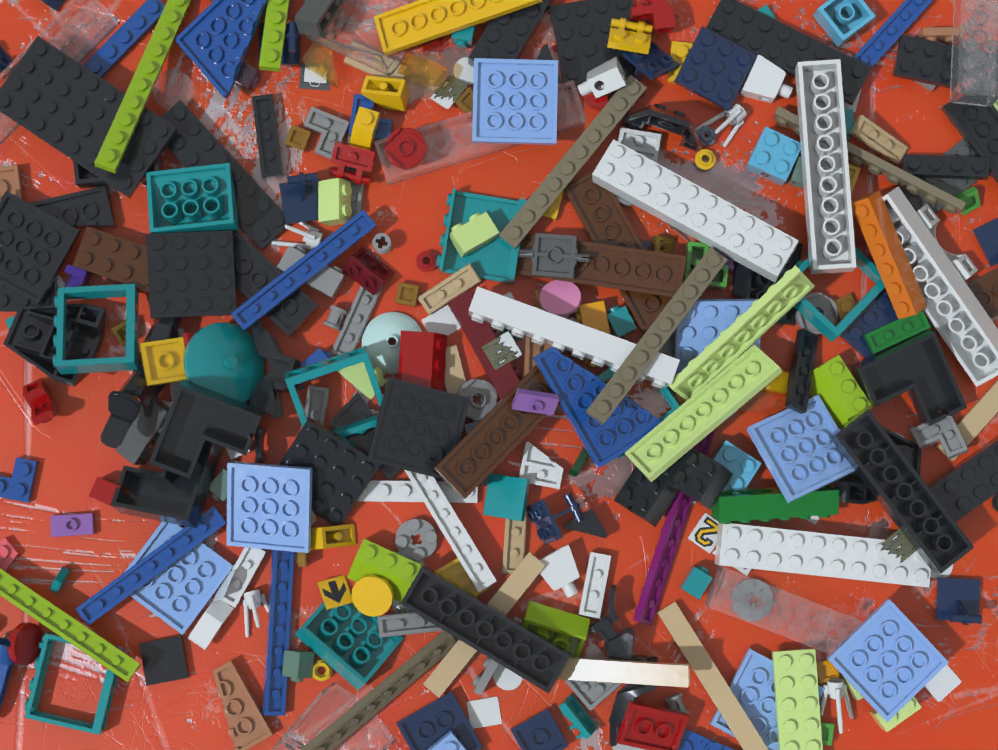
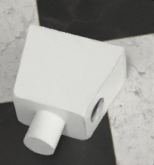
[739,54,793,103]
[577,56,626,98]
[539,544,580,598]

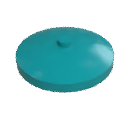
[183,322,264,403]

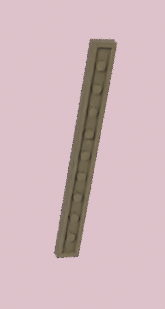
[499,75,647,249]
[773,106,966,214]
[586,247,728,425]
[301,631,456,750]

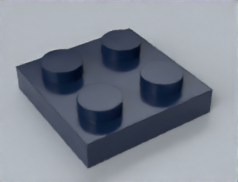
[510,708,568,750]

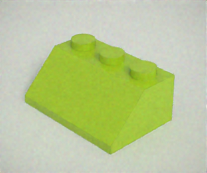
[809,355,873,428]
[347,539,422,602]
[522,601,590,657]

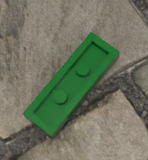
[863,310,931,354]

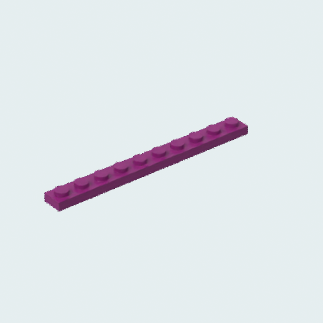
[633,428,716,626]

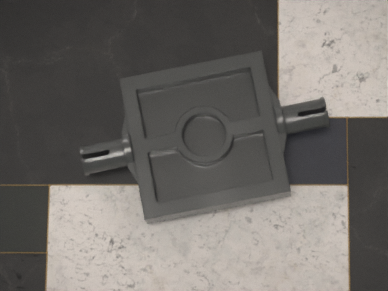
[519,233,591,279]

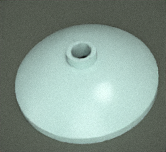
[362,312,422,374]

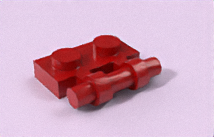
[329,141,377,185]

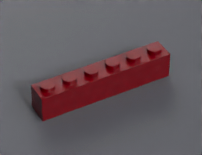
[448,290,521,400]

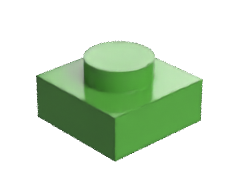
[955,186,981,216]
[821,722,834,746]

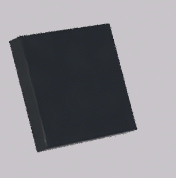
[139,635,189,686]

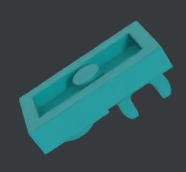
[558,693,598,739]

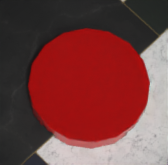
[385,127,427,170]
[8,622,43,666]

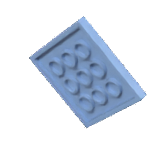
[472,58,558,145]
[674,299,761,375]
[746,395,855,503]
[226,461,312,553]
[125,522,234,635]
[826,599,949,722]
[710,648,825,750]

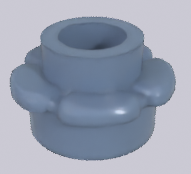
[697,126,717,146]

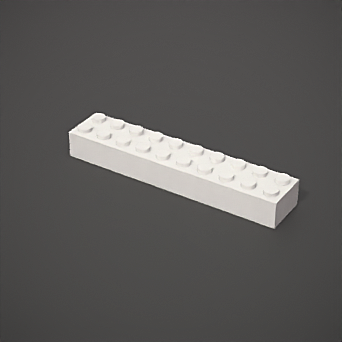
[795,59,856,274]
[592,139,799,283]
[882,186,998,387]
[468,286,680,389]
[715,522,931,587]

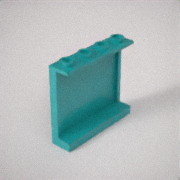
[436,188,527,284]

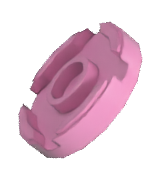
[539,280,581,318]

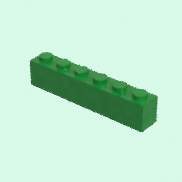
[711,484,840,524]

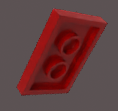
[616,701,689,750]

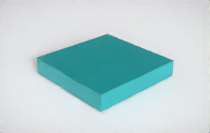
[483,473,530,521]

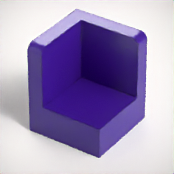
[64,264,92,287]

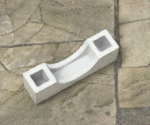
[916,204,978,281]

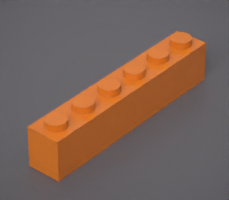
[852,190,927,320]

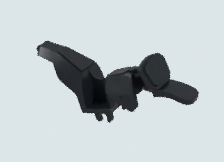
[101,318,182,448]
[249,318,304,463]
[588,584,658,746]

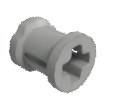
[372,233,392,255]
[323,305,348,331]
[664,692,690,714]

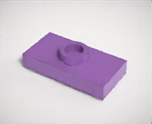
[512,388,559,416]
[50,513,95,537]

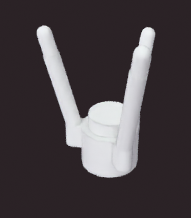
[695,104,747,147]
[271,222,323,251]
[242,589,269,638]
[820,678,854,734]

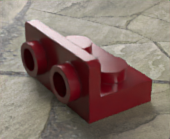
[343,247,395,295]

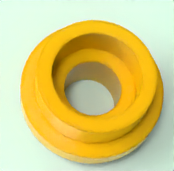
[695,149,716,170]
[312,660,332,681]

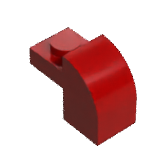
[629,0,676,35]
[23,378,59,425]

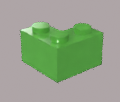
[683,241,728,290]

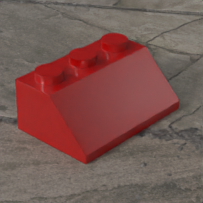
[398,331,447,391]

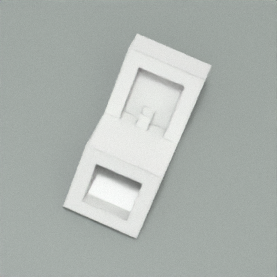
[188,600,234,650]

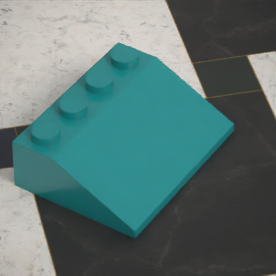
[146,163,239,234]
[295,592,404,691]

